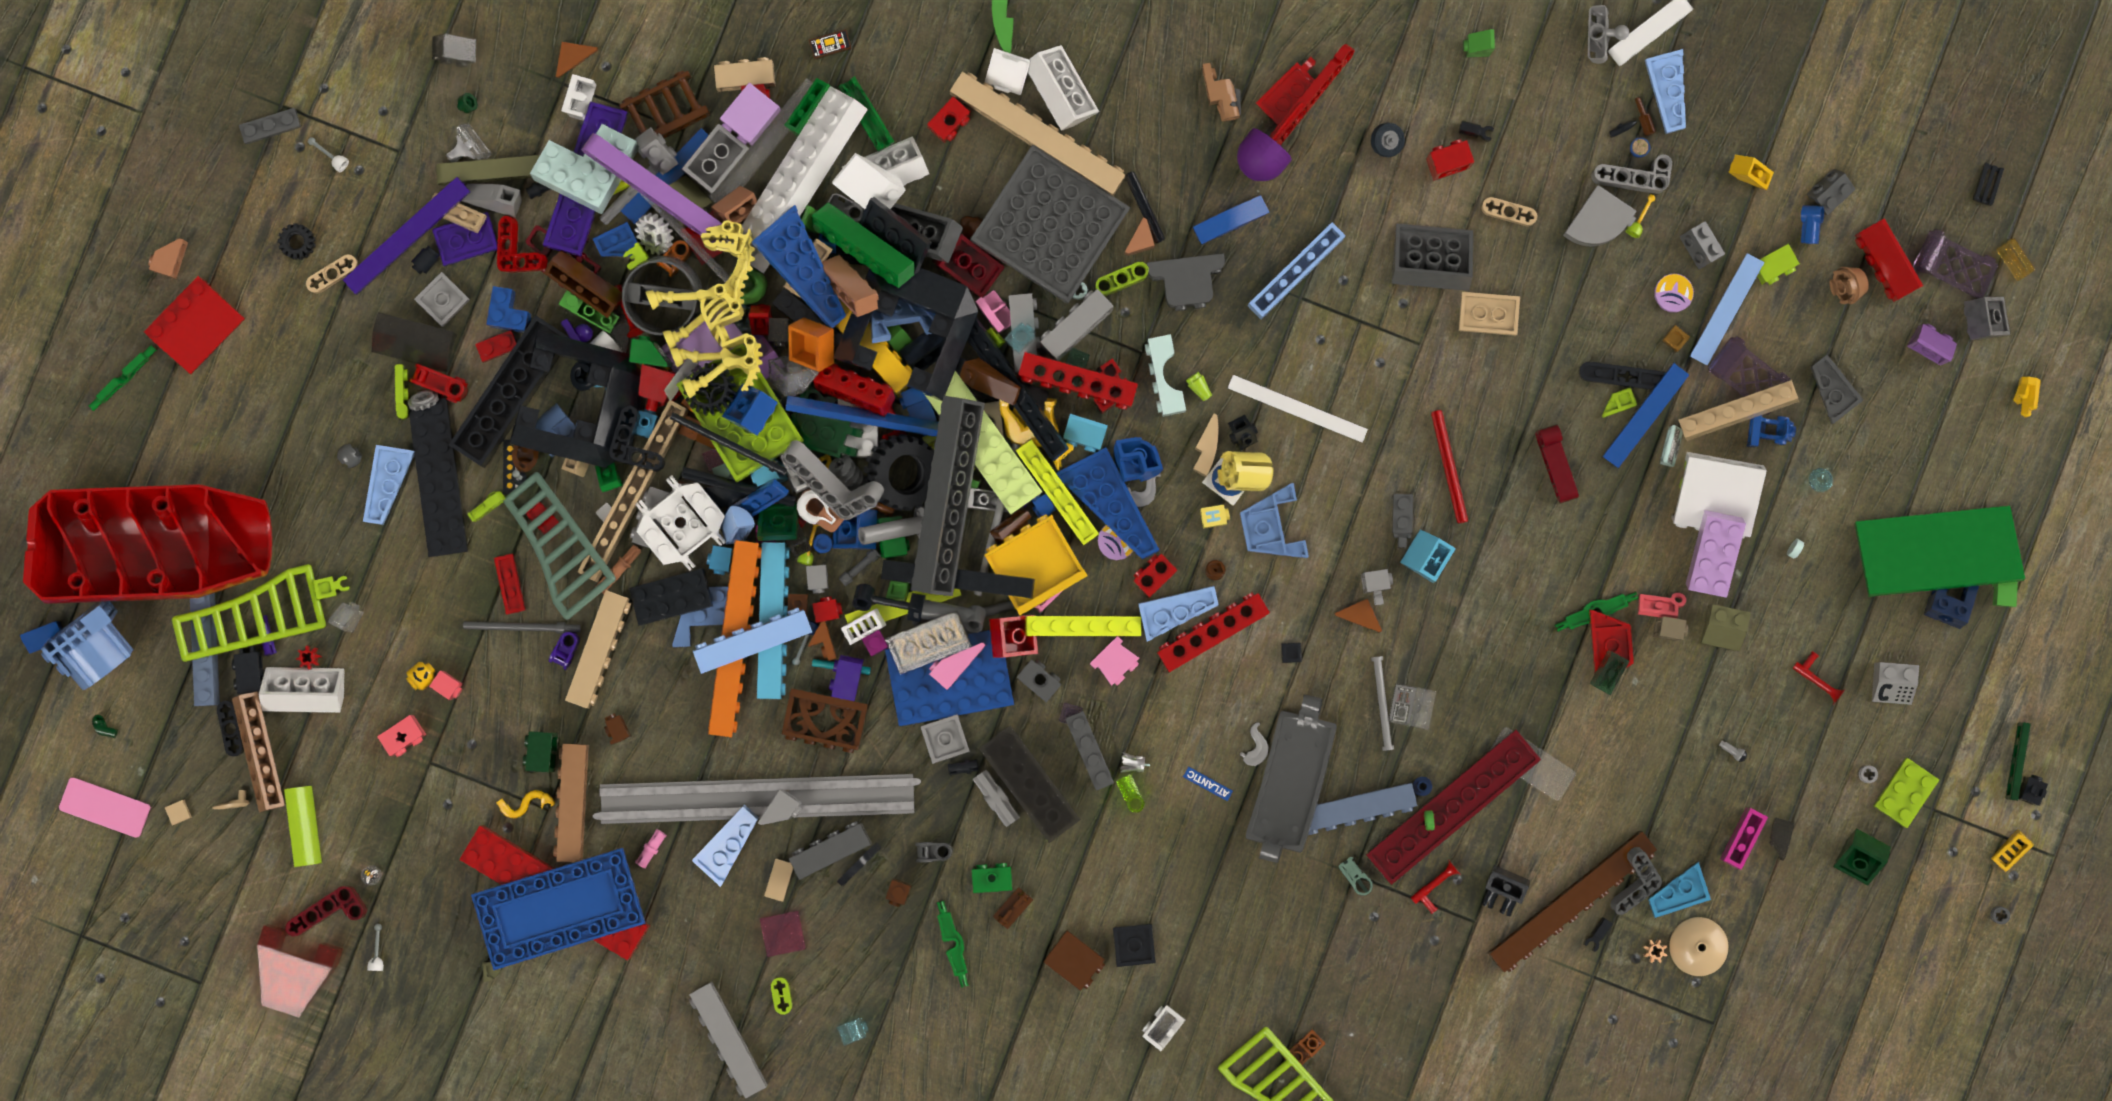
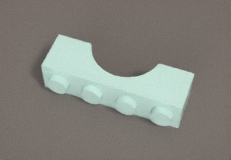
[1145,334,1186,417]

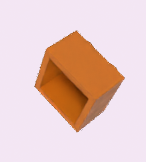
[788,317,834,372]

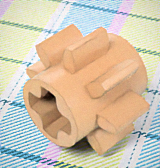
[1643,939,1667,963]

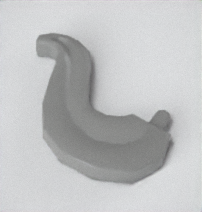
[1127,474,1161,507]
[1240,722,1269,766]

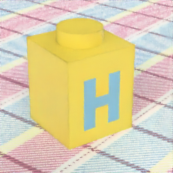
[1200,505,1230,529]

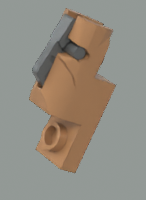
[1202,63,1241,122]

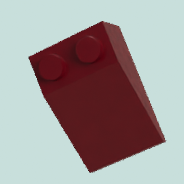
[932,234,1005,298]

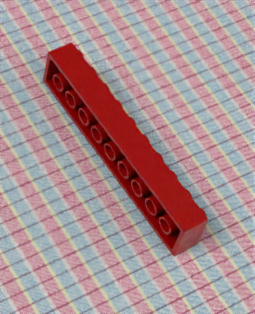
[459,825,650,961]

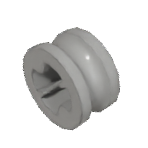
[1858,766,1878,783]

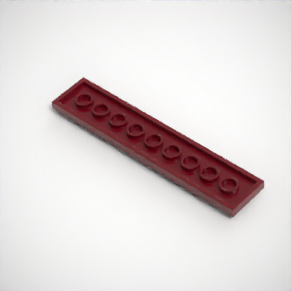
[1366,729,1541,885]

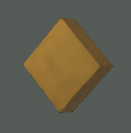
[1662,325,1690,352]

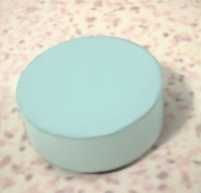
[1787,539,1804,559]

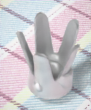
[1120,752,1150,772]

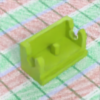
[623,242,649,270]

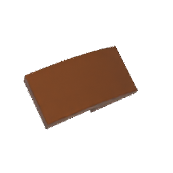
[1282,1029,1326,1071]

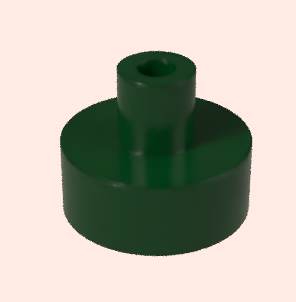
[457,93,478,113]

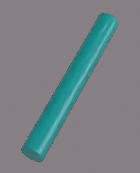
[812,659,871,675]

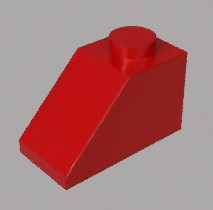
[749,304,772,335]

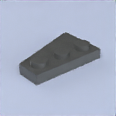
[1810,355,1863,425]

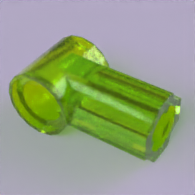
[1116,774,1145,813]

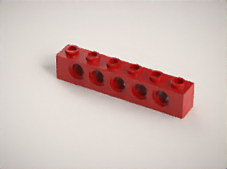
[1018,352,1138,410]
[1157,592,1270,673]

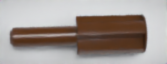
[1635,97,1656,136]

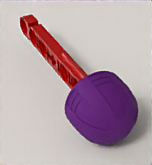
[1237,44,1355,181]

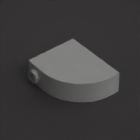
[1563,185,1636,247]

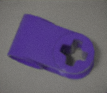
[548,632,580,670]

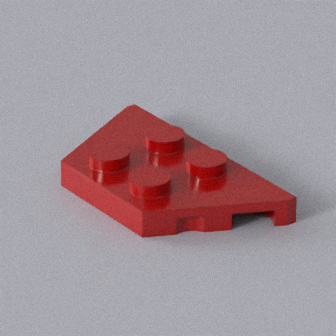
[1589,610,1634,685]

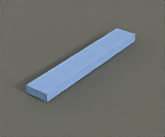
[1690,253,1764,365]

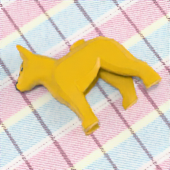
[999,398,1075,470]

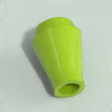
[1186,372,1212,401]

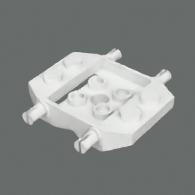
[635,475,726,571]

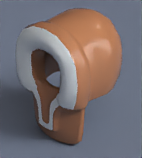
[797,488,844,532]

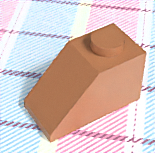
[148,238,188,279]

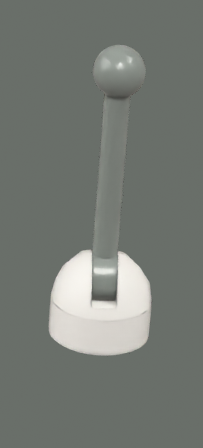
[308,137,349,172]
[367,923,384,971]

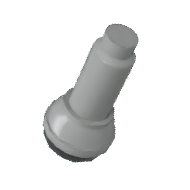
[1719,741,1747,762]

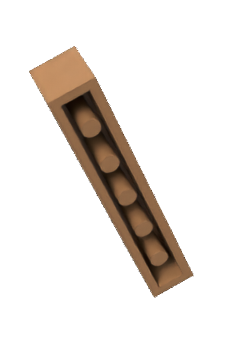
[553,744,589,862]

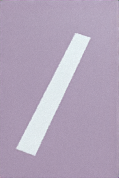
[1228,375,1368,442]

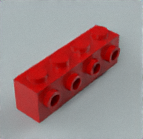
[813,364,895,417]

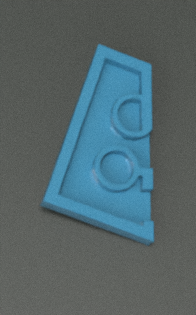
[1648,862,1711,918]

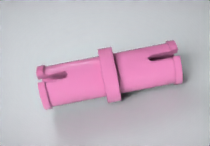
[635,829,667,869]

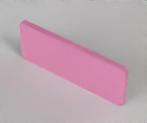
[59,778,151,838]

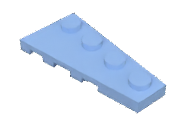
[1645,49,1686,134]
[363,445,415,525]

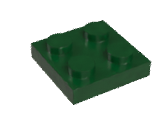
[757,503,799,541]

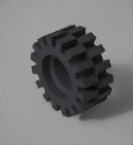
[278,223,316,260]

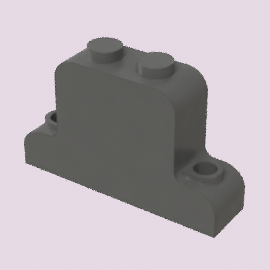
[1146,253,1225,311]

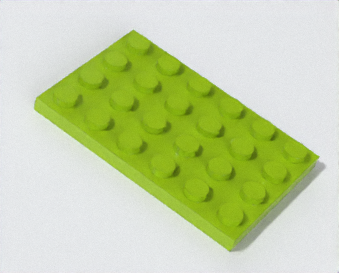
[676,344,804,482]

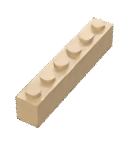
[1679,380,1799,441]
[565,590,631,709]

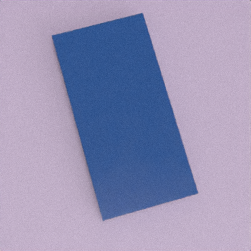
[471,848,645,970]

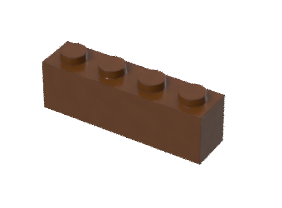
[544,250,622,318]

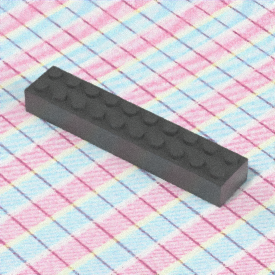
[911,396,985,596]

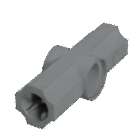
[973,770,1020,827]

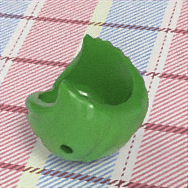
[731,269,767,305]

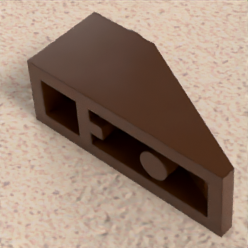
[960,358,1021,405]

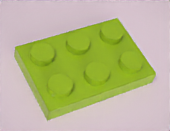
[1873,758,1939,828]

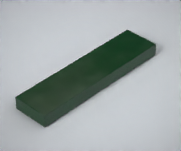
[2005,722,2031,801]

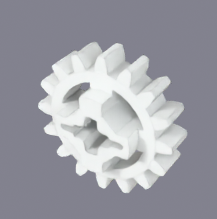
[635,213,674,255]

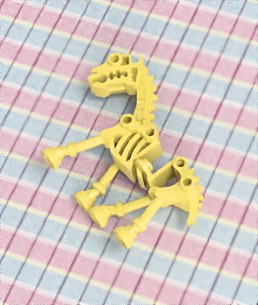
[645,220,763,399]

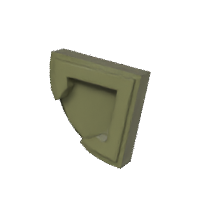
[482,961,502,982]

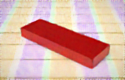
[494,553,526,615]

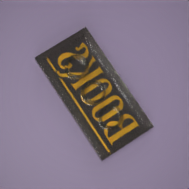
[885,610,972,675]

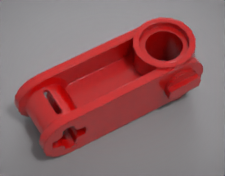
[409,363,468,404]

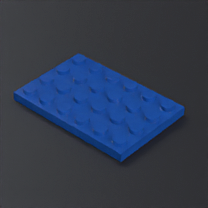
[885,630,1014,726]

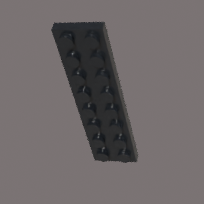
[408,398,468,558]

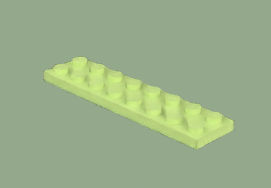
[924,371,1042,514]

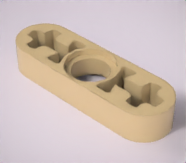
[1481,197,1537,226]
[306,255,359,294]

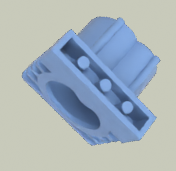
[41,602,134,690]

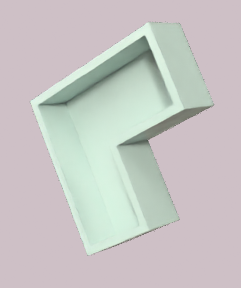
[530,124,639,214]

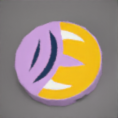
[1654,274,1694,313]
[1098,525,1133,560]

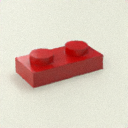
[475,330,517,363]

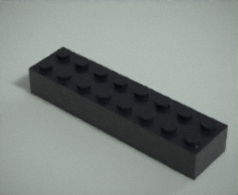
[449,315,569,468]

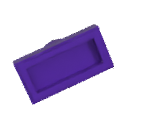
[561,319,593,342]

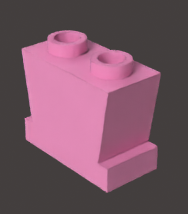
[1090,636,1139,686]

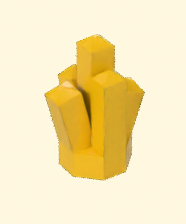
[2014,377,2040,417]

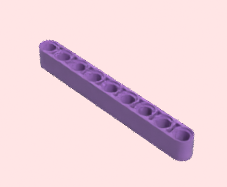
[581,133,729,243]

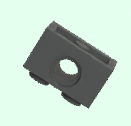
[1016,659,1062,703]

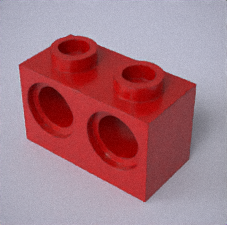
[1133,554,1178,598]

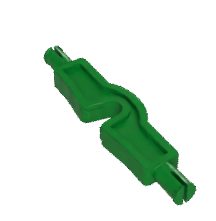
[88,345,157,411]
[1555,591,1639,632]
[936,900,969,988]

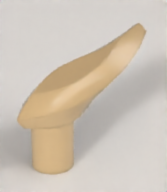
[212,790,250,809]

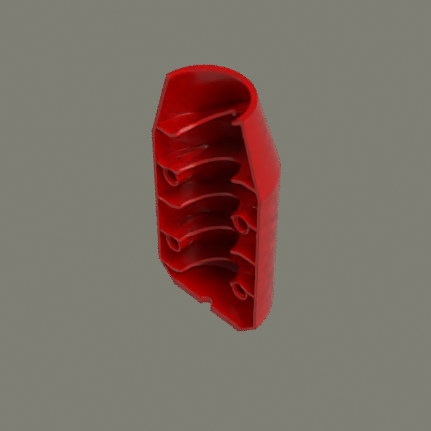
[23,484,272,604]

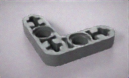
[1610,847,1662,915]

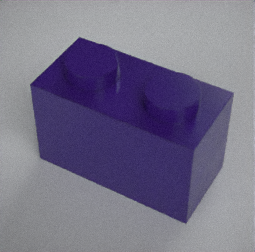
[829,655,863,701]

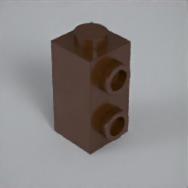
[885,879,912,907]

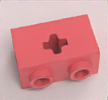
[377,715,426,757]

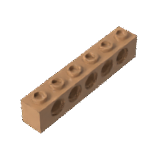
[232,692,285,813]

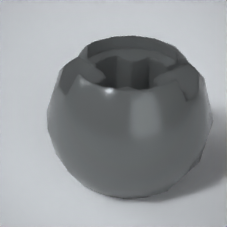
[337,444,362,468]

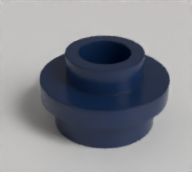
[1413,777,1432,796]

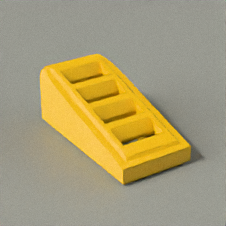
[1991,829,2034,872]

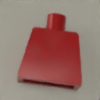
[639,364,676,412]

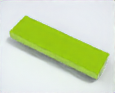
[284,786,322,867]

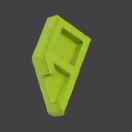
[1602,387,1637,418]

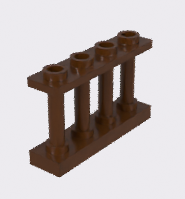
[619,71,711,139]

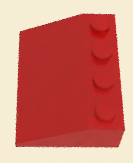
[144,276,245,374]

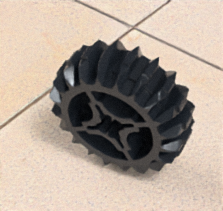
[683,363,737,416]

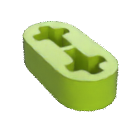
[771,977,793,1015]

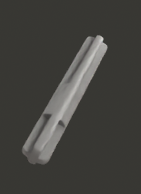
[599,166,659,225]

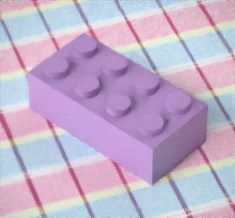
[1686,510,1746,598]

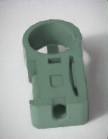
[1339,857,1373,896]

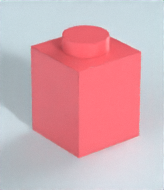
[429,670,463,700]

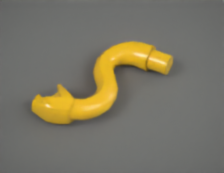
[496,790,555,818]

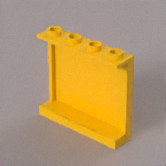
[984,514,1088,616]

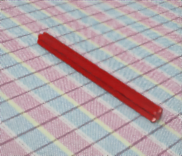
[1431,410,1468,524]

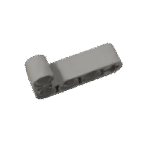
[1591,155,1672,194]

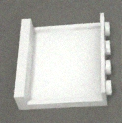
[1672,452,1767,538]

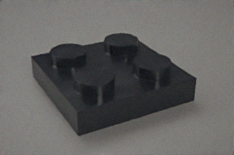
[1113,924,1156,967]

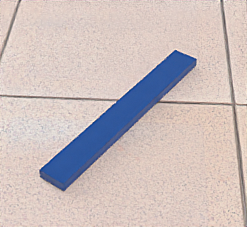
[785,395,938,437]

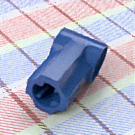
[1801,205,1824,244]

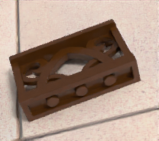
[781,688,868,753]

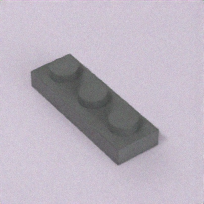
[239,108,301,145]

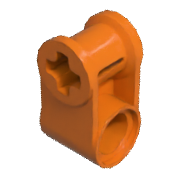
[656,240,692,278]

